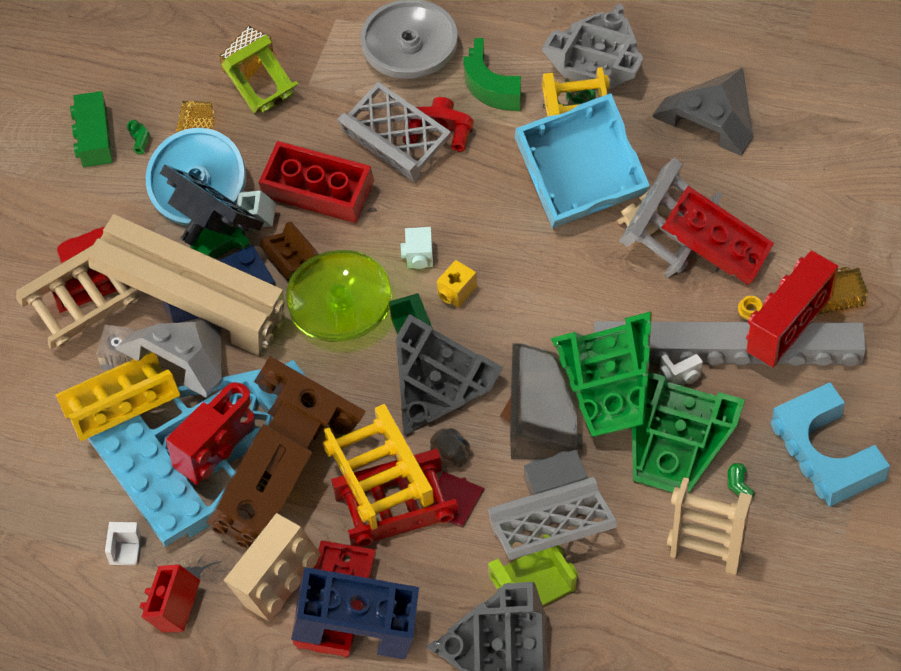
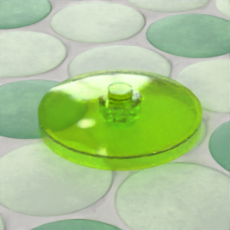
[286,250,392,342]

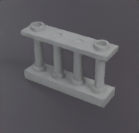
[619,158,723,278]

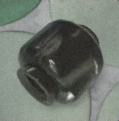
[430,428,470,469]

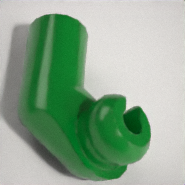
[127,120,150,155]
[727,463,756,500]

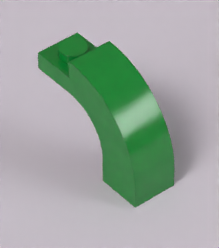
[463,38,521,111]

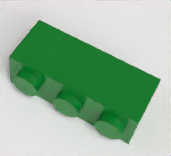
[70,91,113,167]

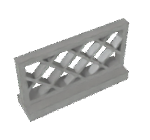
[337,82,452,183]
[488,477,617,560]

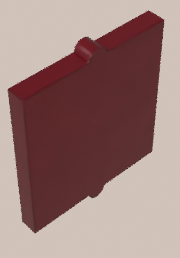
[424,471,484,528]

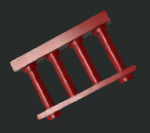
[331,449,458,547]

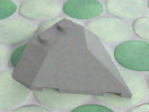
[542,3,643,89]
[117,319,222,397]

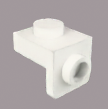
[658,354,703,386]

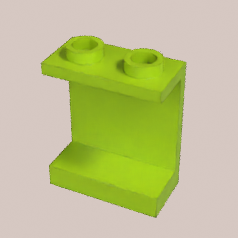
[488,534,578,607]

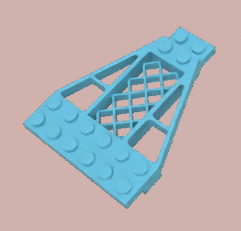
[88,360,306,547]

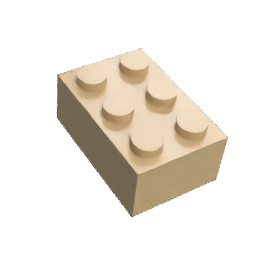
[224,513,321,622]

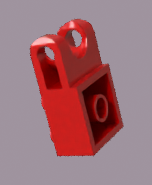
[166,382,255,485]

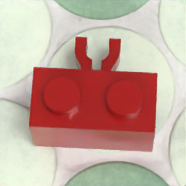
[139,564,201,633]

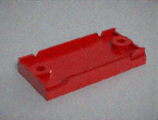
[661,186,774,285]
[293,540,376,658]

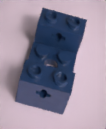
[291,567,419,660]

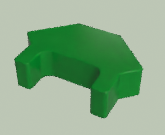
[190,226,250,259]

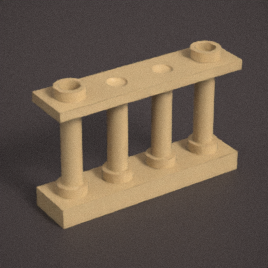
[16,246,140,349]
[667,477,752,575]

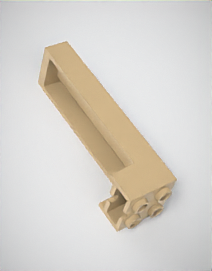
[87,214,285,356]

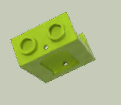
[222,35,299,114]

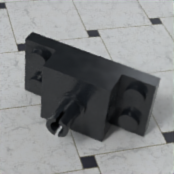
[160,164,264,246]

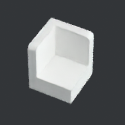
[105,522,141,565]

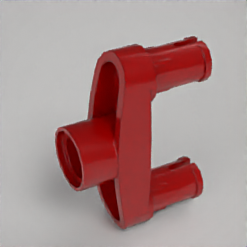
[402,97,474,152]

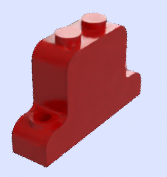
[52,226,129,313]

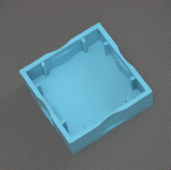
[514,93,650,229]

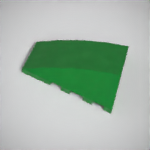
[551,311,652,437]

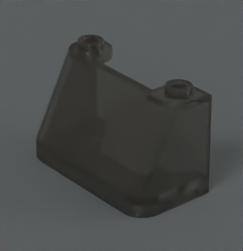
[510,343,582,460]

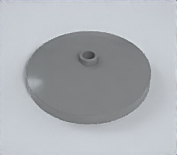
[361,0,458,79]

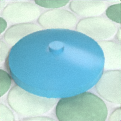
[146,128,246,226]

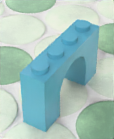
[771,382,890,507]

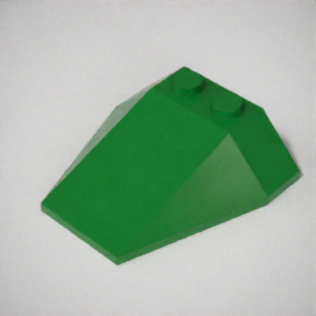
[632,372,745,493]

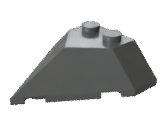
[653,67,753,156]
[396,314,503,436]
[426,582,547,671]

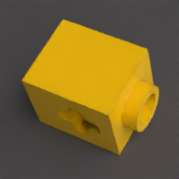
[437,260,477,308]

